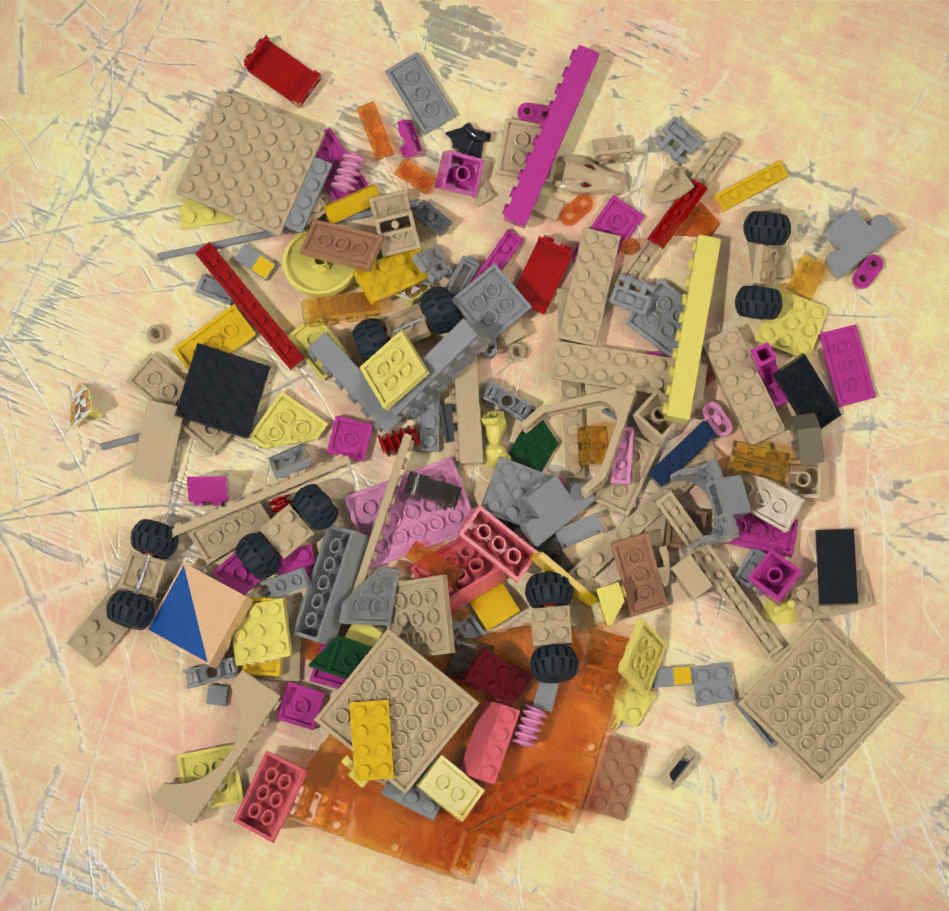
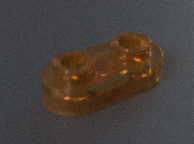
[560,194,593,227]

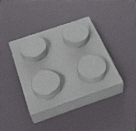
[268,443,312,479]
[691,662,735,706]

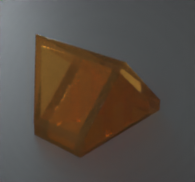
[674,201,720,237]

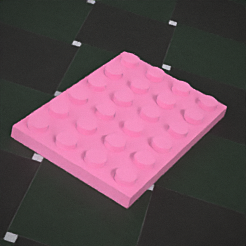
[344,456,472,569]

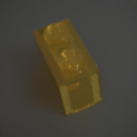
[577,426,608,466]

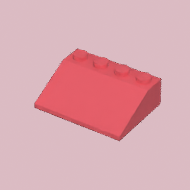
[409,537,507,613]
[233,750,308,843]

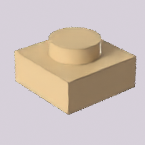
[471,181,494,207]

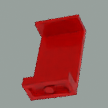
[243,35,322,108]
[516,235,574,315]

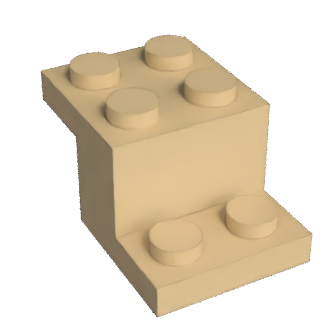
[369,189,421,257]

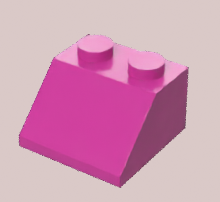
[434,150,485,197]
[187,476,229,506]
[748,549,802,606]

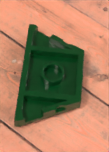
[508,409,558,472]
[308,635,373,679]

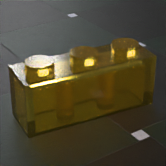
[727,440,790,482]

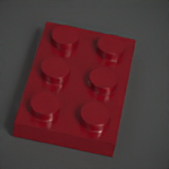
[462,647,532,708]

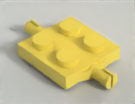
[603,676,656,731]

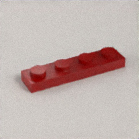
[647,179,708,249]

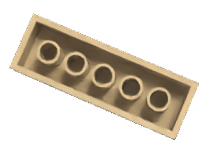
[702,326,785,448]

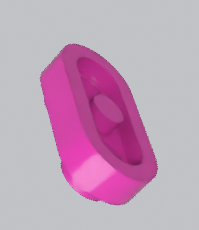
[517,103,549,124]
[852,255,883,290]

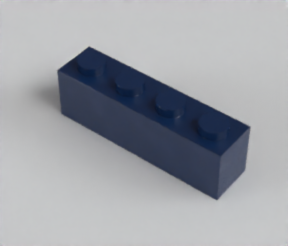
[647,420,716,489]

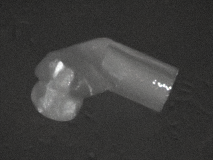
[156,577,175,603]

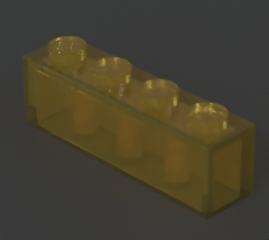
[301,292,382,327]

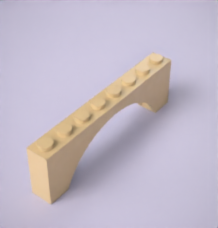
[152,670,282,826]

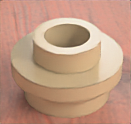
[147,325,166,344]
[508,343,527,362]

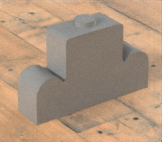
[823,208,898,281]
[520,474,596,547]

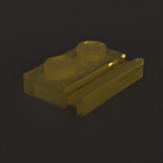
[786,254,827,301]

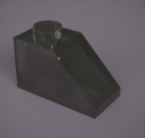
[533,537,574,573]

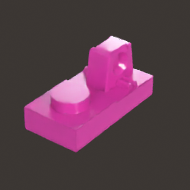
[397,119,425,158]

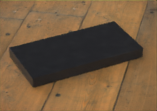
[772,353,842,429]
[815,529,858,606]

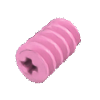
[331,151,366,194]
[511,704,547,748]

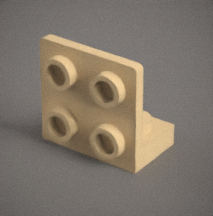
[592,135,634,165]

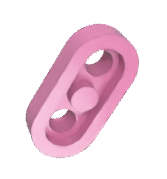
[702,402,732,437]

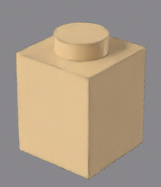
[497,320,527,348]

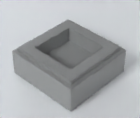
[206,685,228,706]

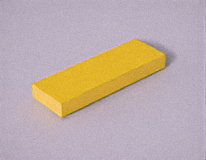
[323,183,379,224]

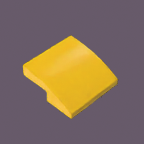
[469,582,520,631]

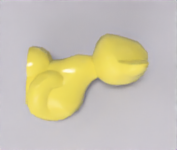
[481,411,511,467]

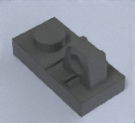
[412,200,453,237]

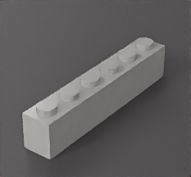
[308,332,403,433]

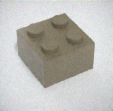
[789,413,824,466]

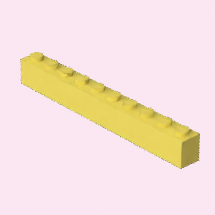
[662,234,721,425]

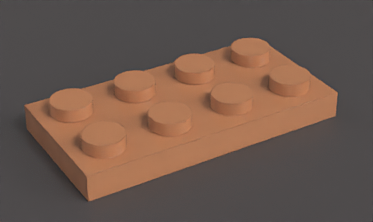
[299,219,384,272]
[610,532,668,617]
[587,735,647,821]

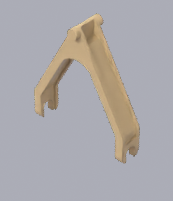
[520,384,637,499]

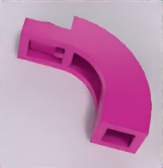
[750,342,788,409]

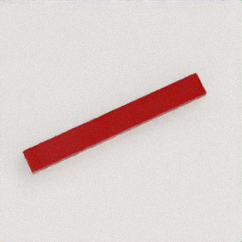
[195,241,305,371]

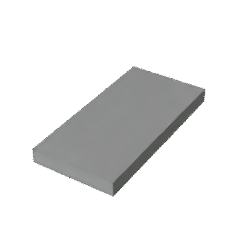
[385,52,456,136]

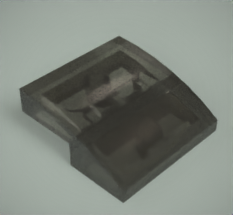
[445,635,494,680]

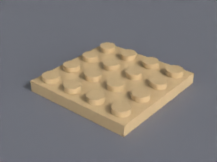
[386,575,455,657]

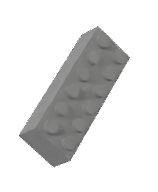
[390,318,492,420]
[292,525,370,645]

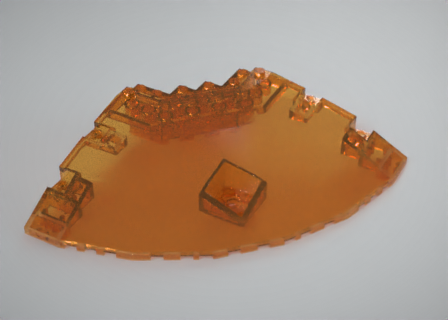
[287,626,630,884]

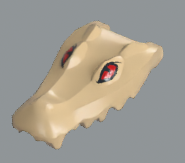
[553,155,626,195]

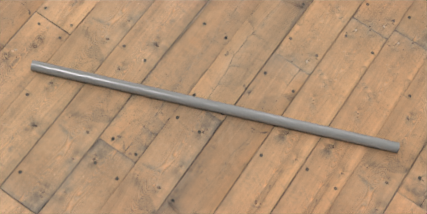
[157,199,419,260]

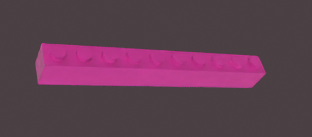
[502,45,600,229]

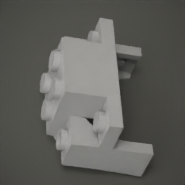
[670,459,751,549]

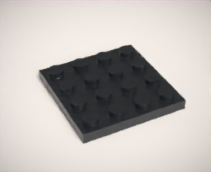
[174,343,270,440]

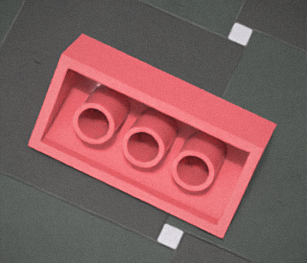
[458,505,538,583]
[460,700,521,786]

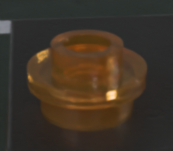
[621,238,640,255]

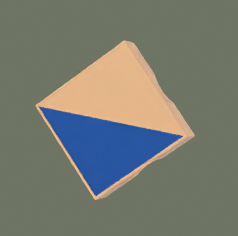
[146,562,254,669]

